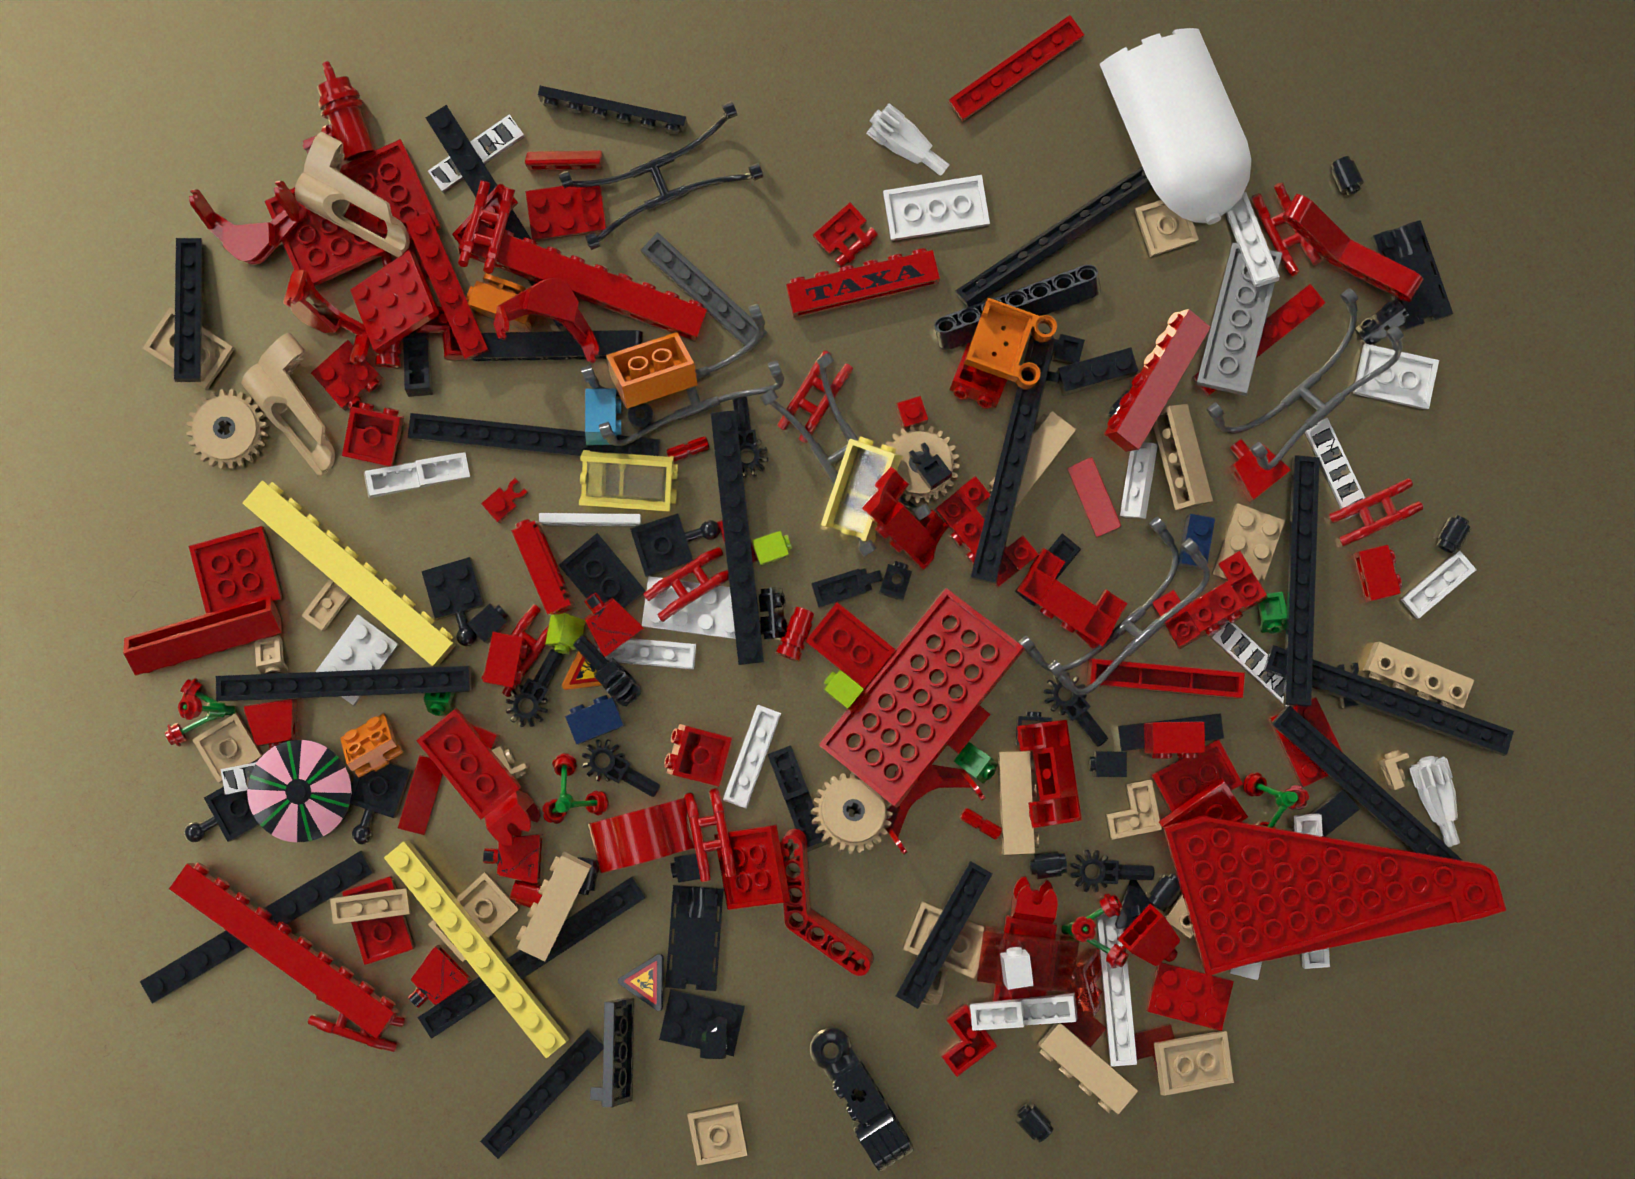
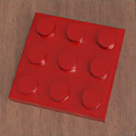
[350,251,439,353]
[189,526,283,614]
[714,824,790,910]

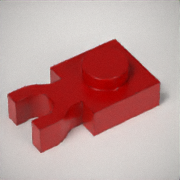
[481,478,528,523]

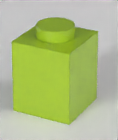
[752,530,792,566]
[545,613,585,654]
[824,670,864,709]

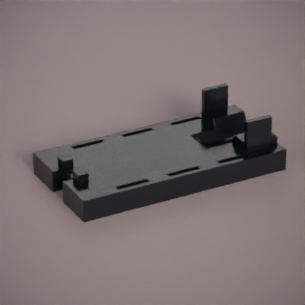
[1371,220,1453,331]
[665,885,724,991]
[590,998,634,1108]

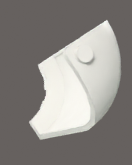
[1100,28,1251,225]

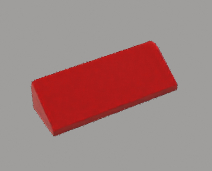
[525,150,602,171]
[1067,457,1121,538]
[398,755,443,835]

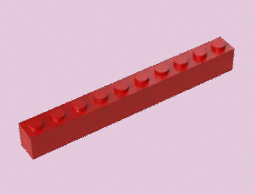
[458,220,707,342]
[169,862,399,1038]

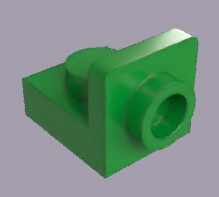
[1258,592,1287,634]
[424,692,455,716]
[953,742,998,784]

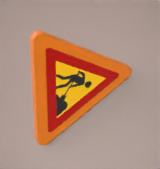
[562,638,602,690]

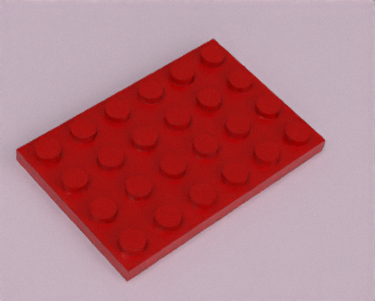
[264,139,441,286]

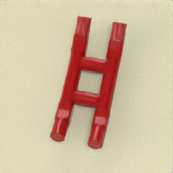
[458,180,515,274]
[1252,183,1322,276]
[777,351,853,443]
[1329,478,1423,546]
[643,547,729,622]
[481,604,549,697]
[684,788,736,882]
[308,996,405,1052]

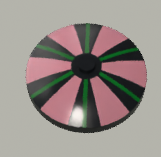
[247,740,352,842]

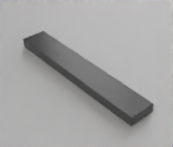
[641,232,768,352]

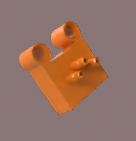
[964,298,1057,389]

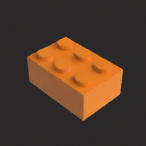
[606,332,698,409]

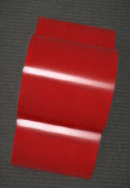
[588,798,695,873]

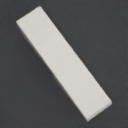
[364,452,470,498]
[970,993,1077,1031]

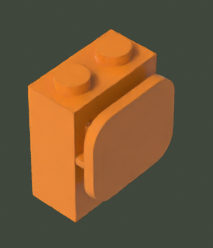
[466,274,538,332]

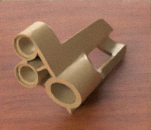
[295,132,410,257]
[241,333,335,475]

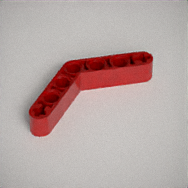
[1283,194,1424,302]
[780,829,874,976]

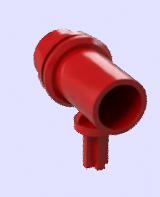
[303,61,375,162]

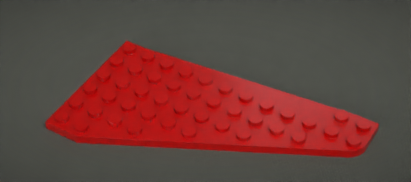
[1163,815,1506,976]

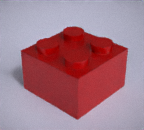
[1144,722,1205,759]

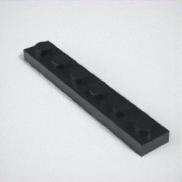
[538,85,687,134]
[174,238,203,382]
[895,861,993,1009]
[480,1028,604,1159]

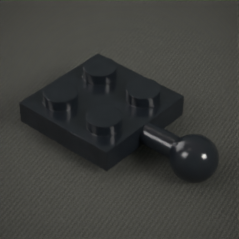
[630,513,720,577]
[421,557,485,647]
[350,762,412,844]
[184,786,259,842]

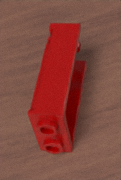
[511,519,576,615]

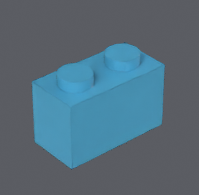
[585,388,621,445]

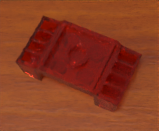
[976,927,1079,992]

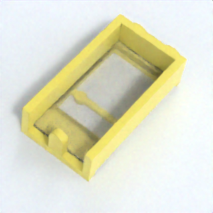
[821,436,903,543]
[579,450,678,511]

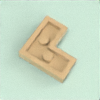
[1106,780,1162,839]

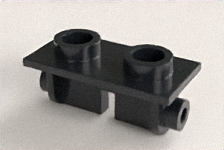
[1355,298,1410,345]
[758,587,787,639]

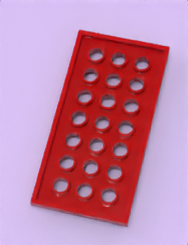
[819,588,1025,808]

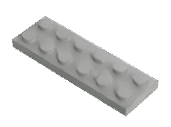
[1197,243,1282,396]

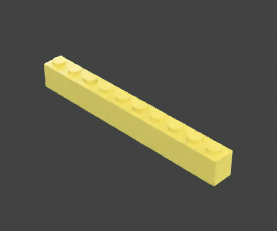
[243,480,456,667]
[384,840,569,1058]

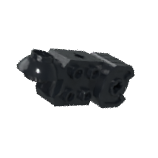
[810,1028,914,1172]

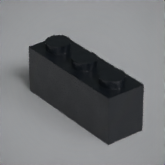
[1056,347,1138,396]

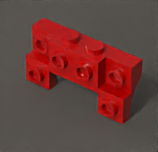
[862,467,949,570]
[935,476,1039,588]
[1017,548,1128,647]
[1152,551,1268,649]
[1017,720,1082,828]

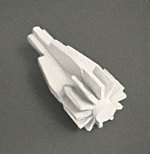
[866,103,949,176]
[1409,756,1460,847]

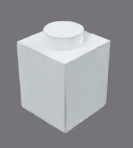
[1000,947,1034,990]

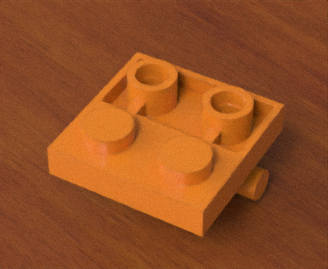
[340,713,404,778]

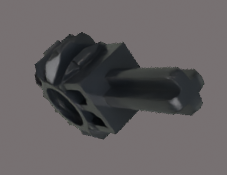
[732,396,769,479]
[573,635,641,707]
[506,649,564,727]
[1043,672,1108,747]
[582,739,660,797]
[1070,850,1155,893]

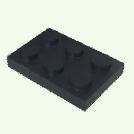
[559,533,646,609]
[659,989,745,1057]

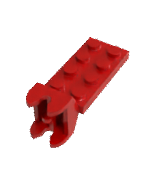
[416,708,541,846]
[992,876,1058,1025]

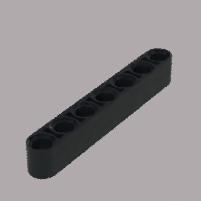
[934,265,1101,350]
[470,330,643,361]

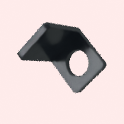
[1015,712,1052,746]

